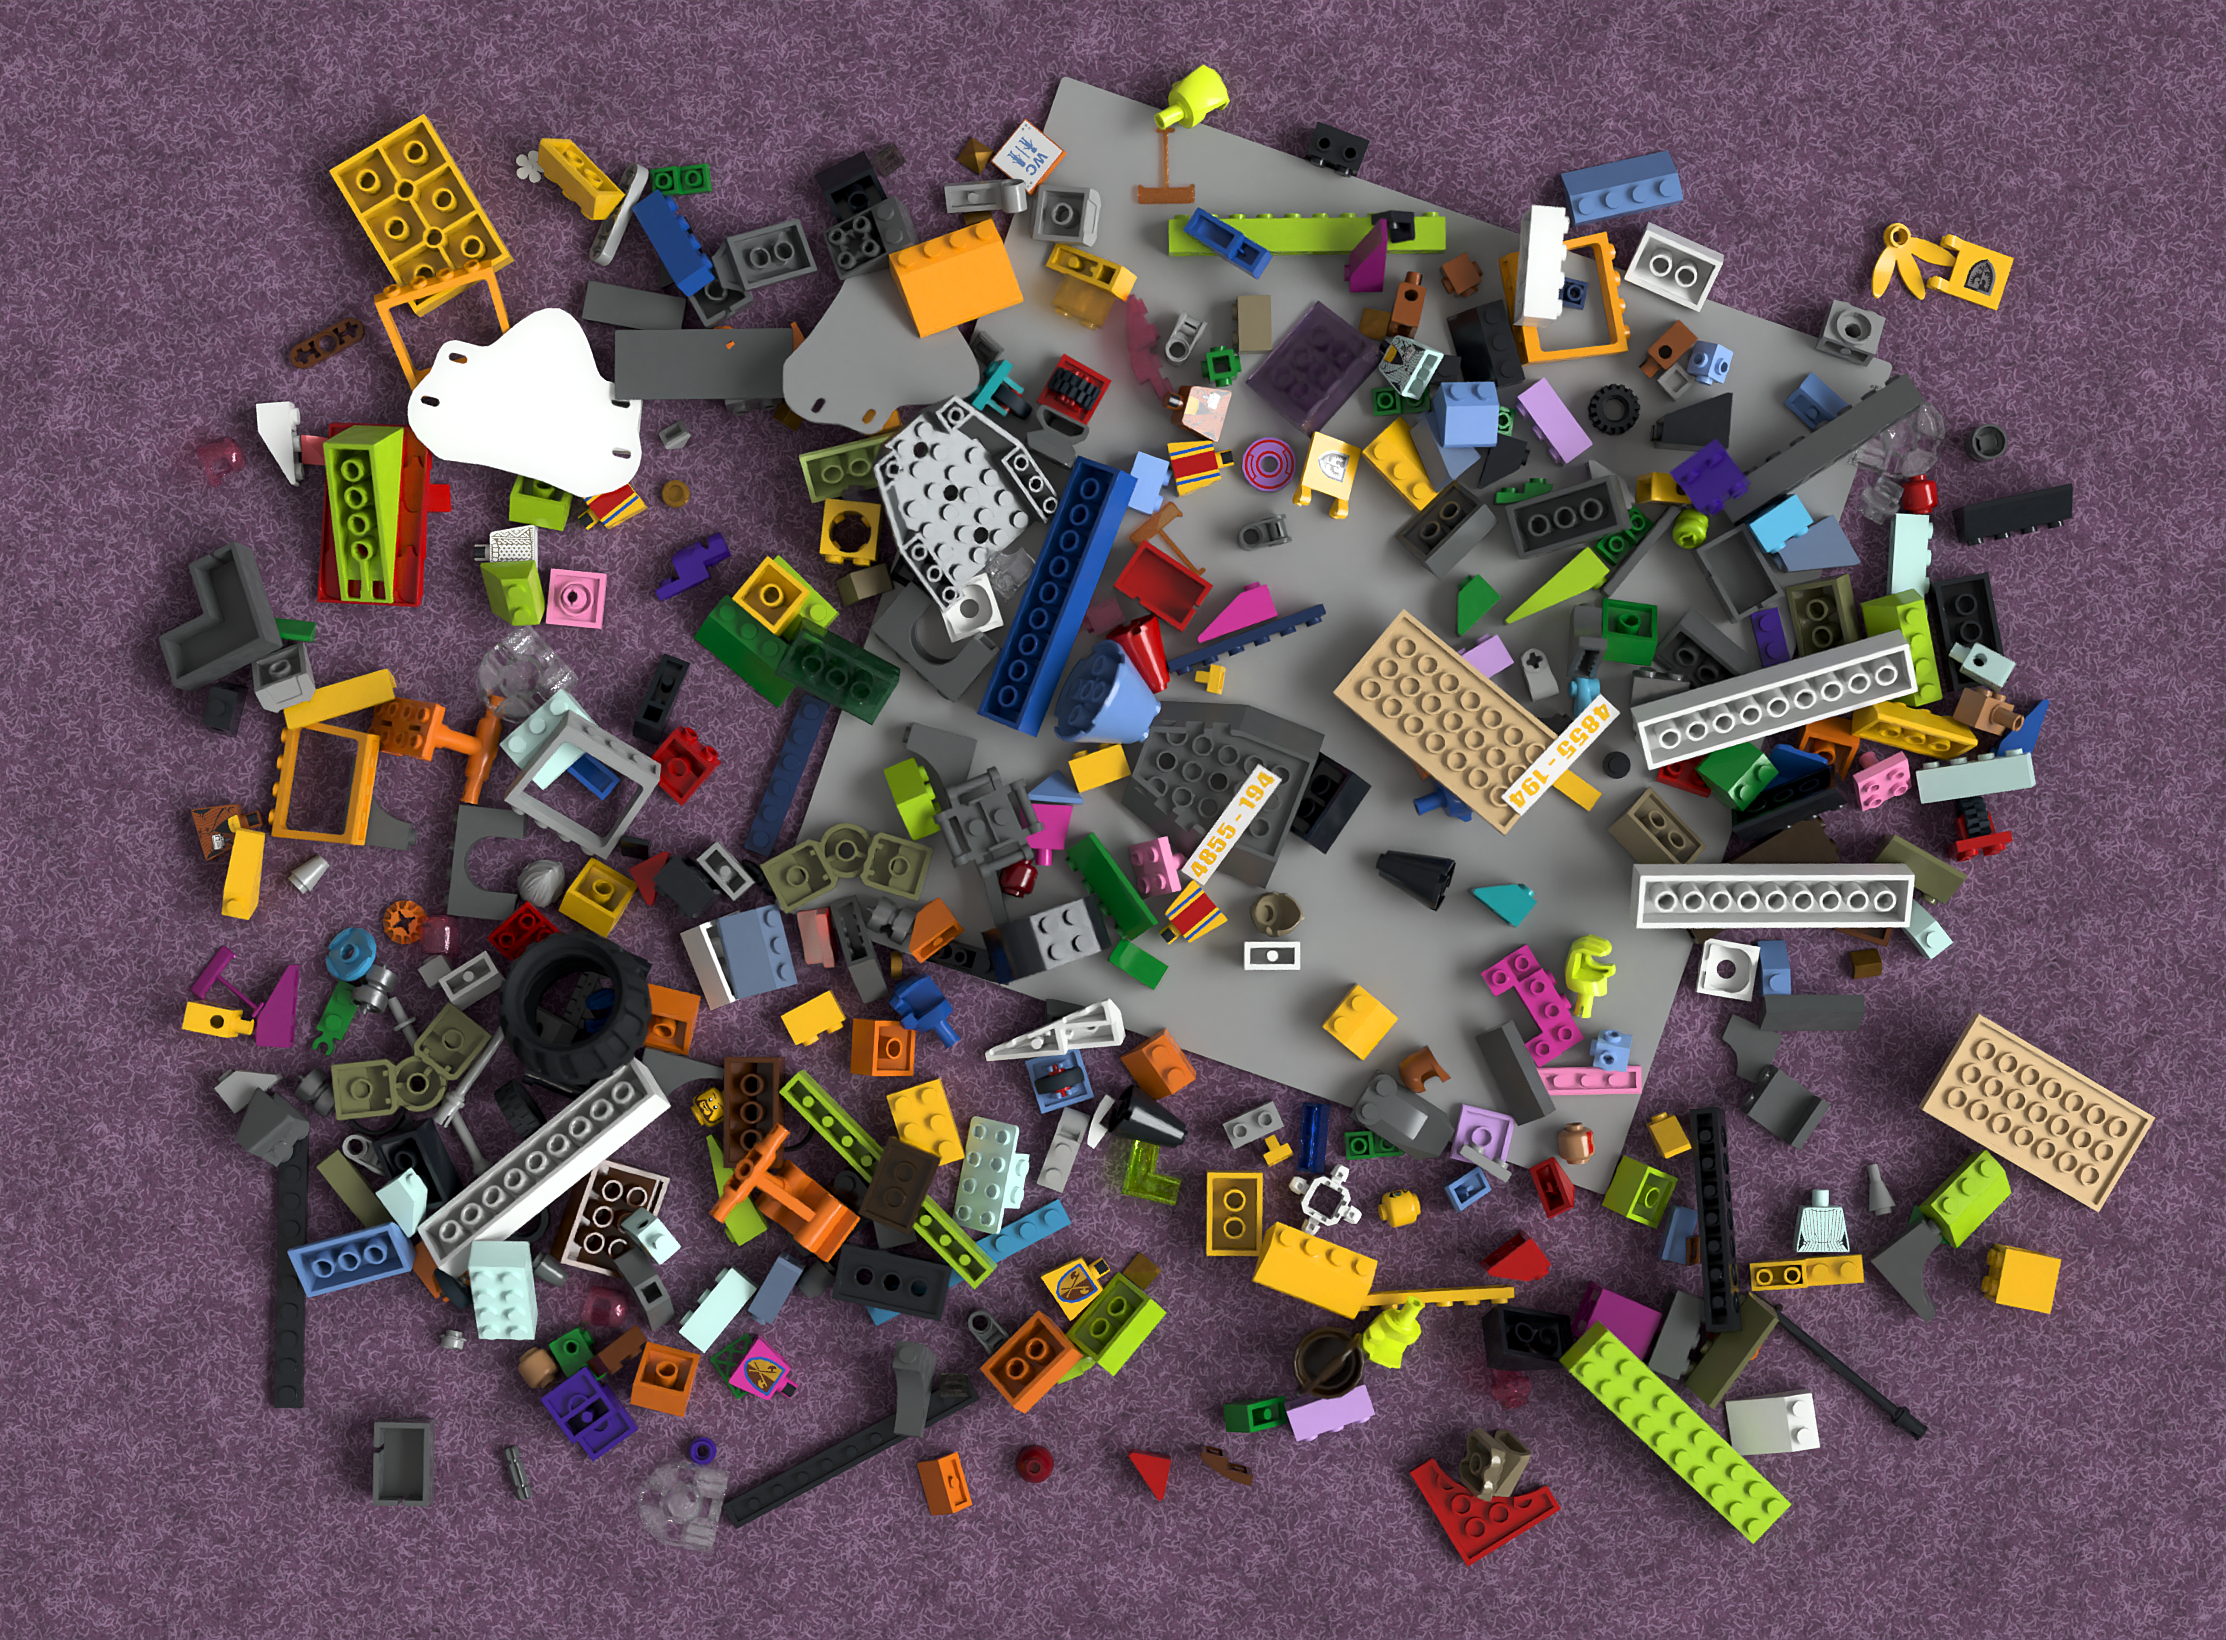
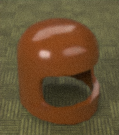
[1399,1045,1451,1093]

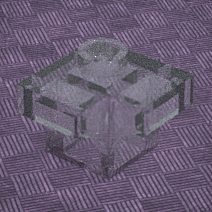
[982,547,1036,603]

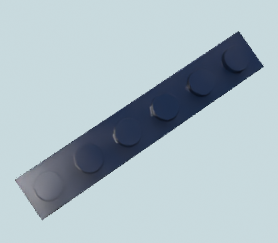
[1167,603,1326,676]
[744,694,830,857]

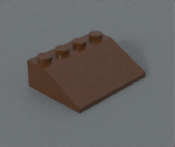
[550,1156,670,1279]

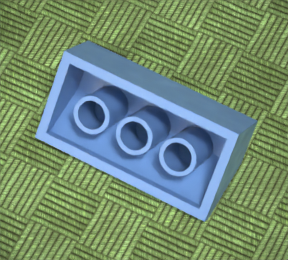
[1560,150,1684,228]
[287,1222,417,1298]

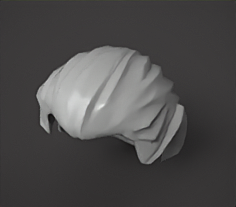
[517,859,566,908]

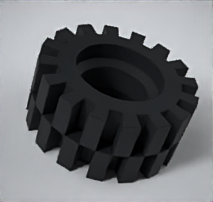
[1588,384,1640,436]

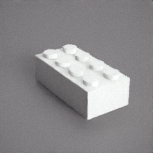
[1513,205,1569,328]

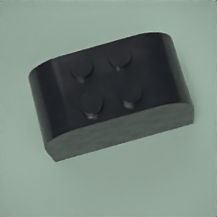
[981,894,1113,985]

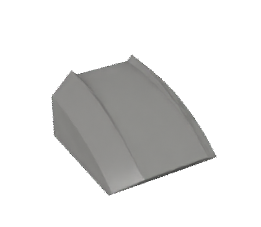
[1028,185,1102,247]
[251,642,316,713]

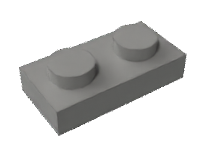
[1457,1141,1512,1183]

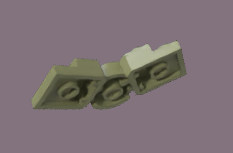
[760,823,934,914]
[331,1001,493,1120]

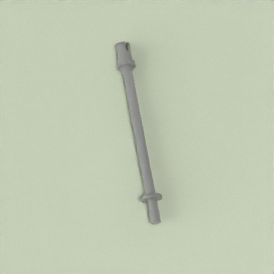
[388,996,493,1178]
[432,1026,504,1128]

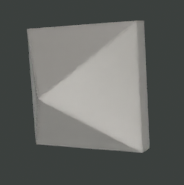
[658,420,691,449]

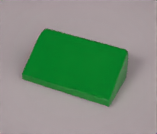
[274,618,316,643]
[1107,938,1169,990]

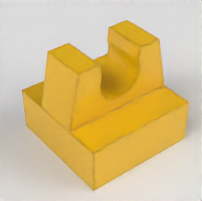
[1195,664,1226,695]
[1263,1135,1294,1167]

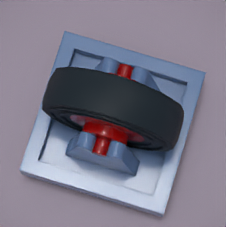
[1025,1049,1094,1114]

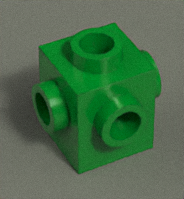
[1201,346,1241,387]

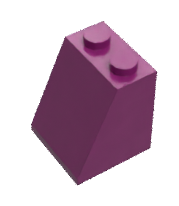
[1571,1280,1663,1362]

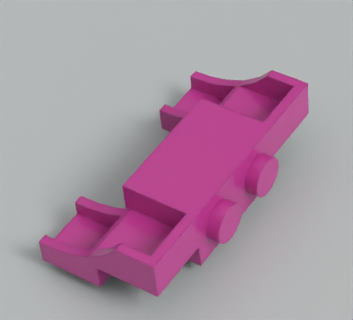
[1480,944,1585,1068]

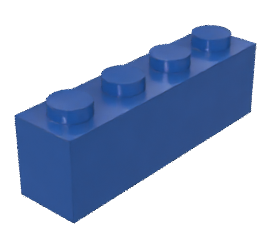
[632,189,715,298]

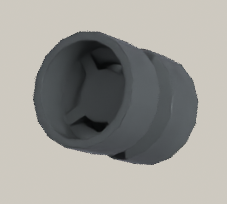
[1964,424,2008,463]

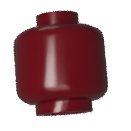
[999,859,1038,898]

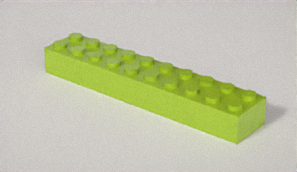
[1560,1320,1792,1544]

